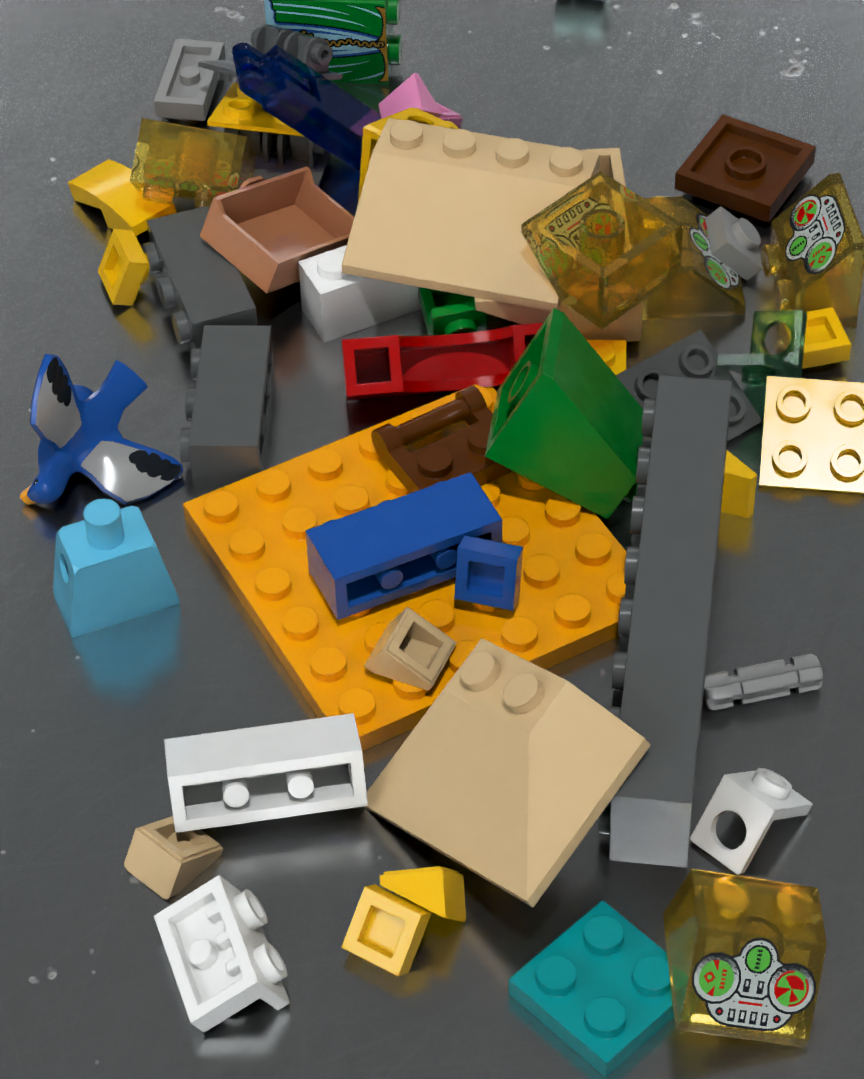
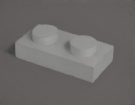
[154,39,226,121]

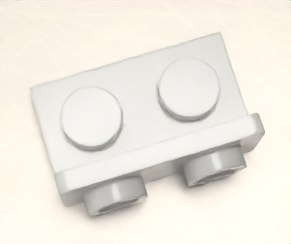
[154,875,290,1033]

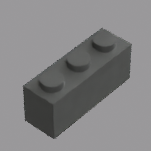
[142,205,258,351]
[180,325,275,486]

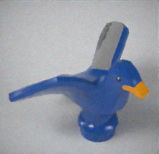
[20,354,183,505]

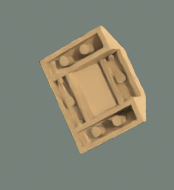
[364,638,651,907]

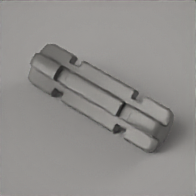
[703,654,823,711]

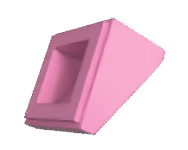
[378,73,443,119]

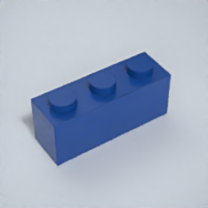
[305,472,502,620]

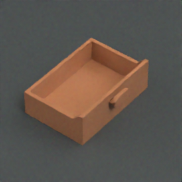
[200,166,354,294]

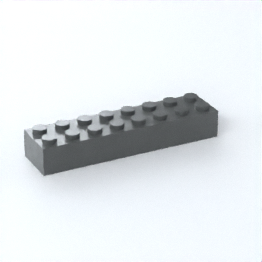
[598,375,732,868]

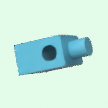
[53,498,180,638]

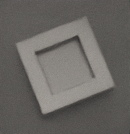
[705,206,763,281]

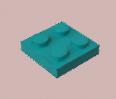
[508,900,698,1078]

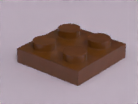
[675,114,816,222]

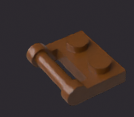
[371,386,513,493]

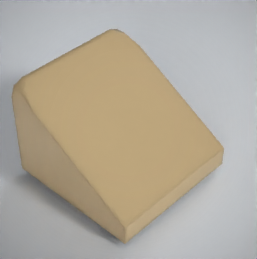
[364,607,457,691]
[124,816,224,900]

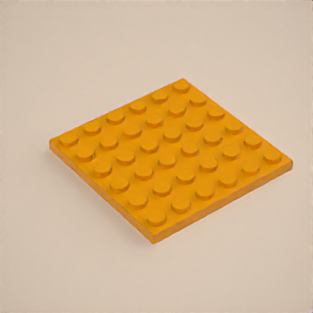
[183,384,627,752]

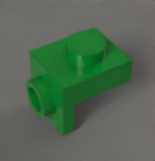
[418,287,487,336]

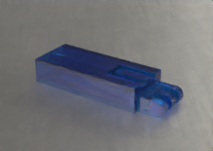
[231,43,381,172]

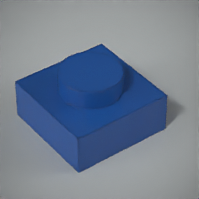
[454,535,523,611]

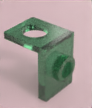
[716,310,807,386]

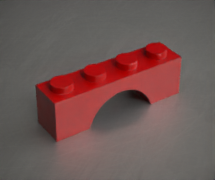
[341,322,544,401]

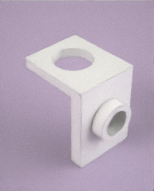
[690,768,813,875]

